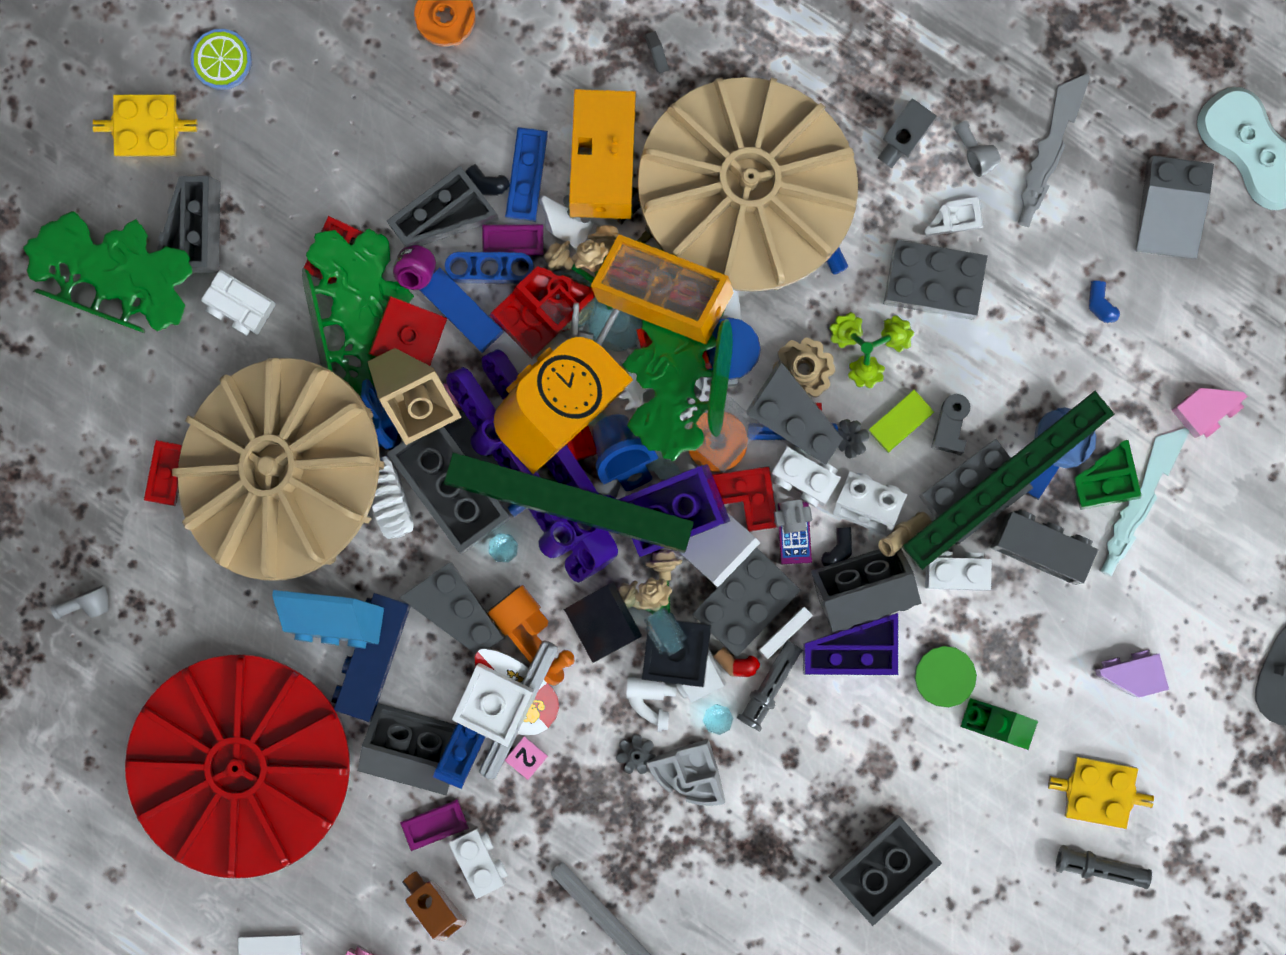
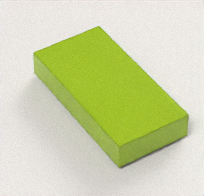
[868,389,934,453]

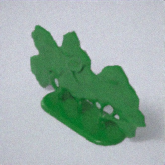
[23,211,193,333]
[302,229,414,399]
[622,310,733,461]

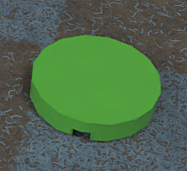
[915,646,977,708]

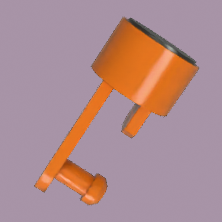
[487,585,575,686]

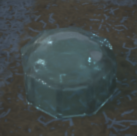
[489,533,518,563]
[703,704,734,735]

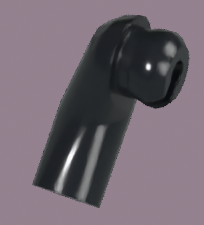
[821,527,852,566]

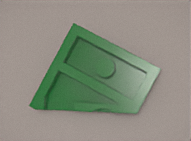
[1073,440,1142,510]

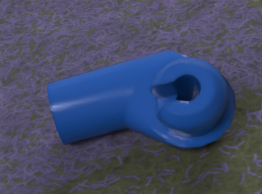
[1089,281,1120,323]

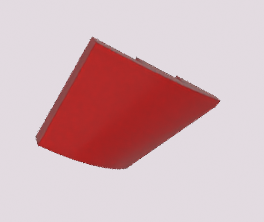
[489,266,595,359]

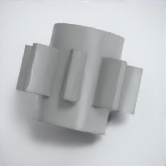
[774,500,812,534]

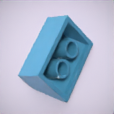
[272,590,384,649]

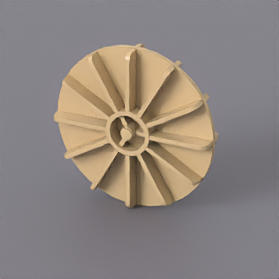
[638,77,858,292]
[172,358,384,581]

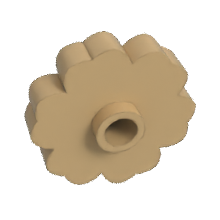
[772,338,835,398]

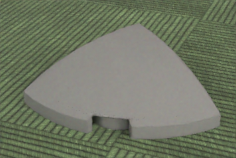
[647,739,725,806]

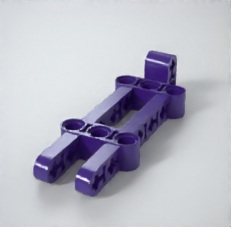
[446,349,618,583]

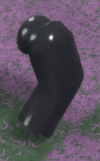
[465,164,510,196]

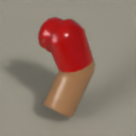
[713,647,760,677]

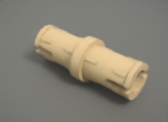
[878,512,932,557]

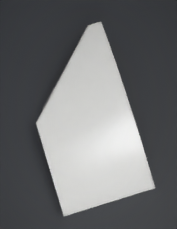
[539,195,594,250]
[925,196,984,236]

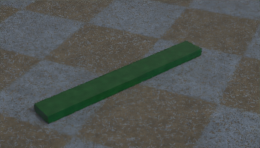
[902,390,1115,570]
[444,452,694,553]

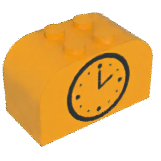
[494,337,633,474]

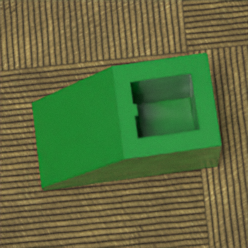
[960,698,1038,750]

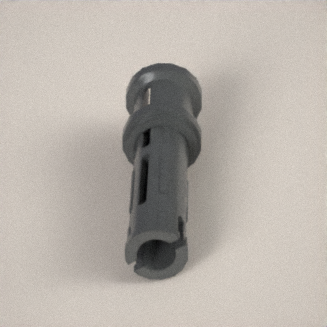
[737,641,803,732]
[1055,845,1152,889]

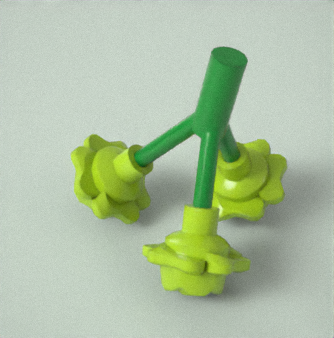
[830,312,914,389]

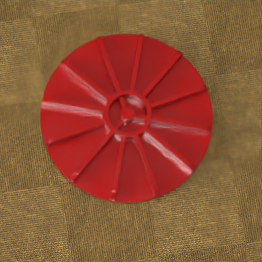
[125,654,350,879]

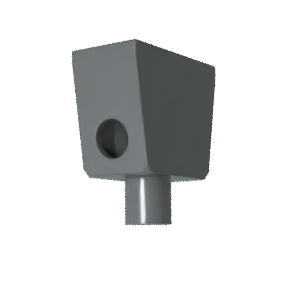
[878,98,937,168]

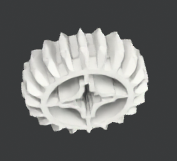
[372,456,414,539]

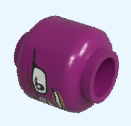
[393,245,436,290]

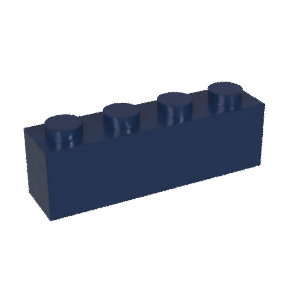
[331,593,411,722]

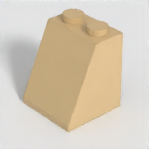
[368,348,461,445]

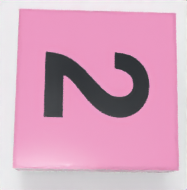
[504,736,548,780]

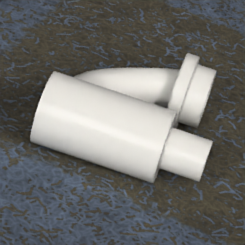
[626,677,677,732]

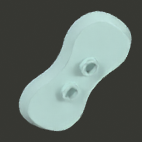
[1197,87,1286,210]

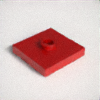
[369,296,447,366]

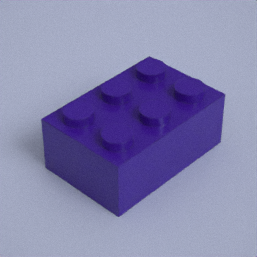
[617,464,730,557]

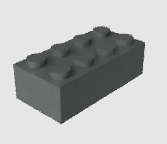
[387,426,511,554]

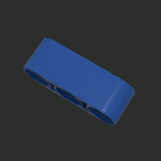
[445,252,534,284]

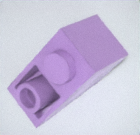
[1095,649,1169,698]

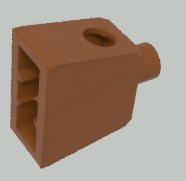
[402,871,467,941]

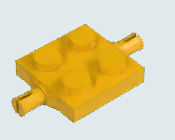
[93,95,198,157]
[1048,756,1154,829]

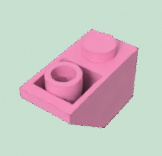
[1172,388,1248,438]

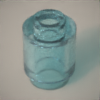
[644,608,687,656]

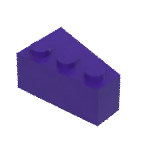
[803,613,898,675]

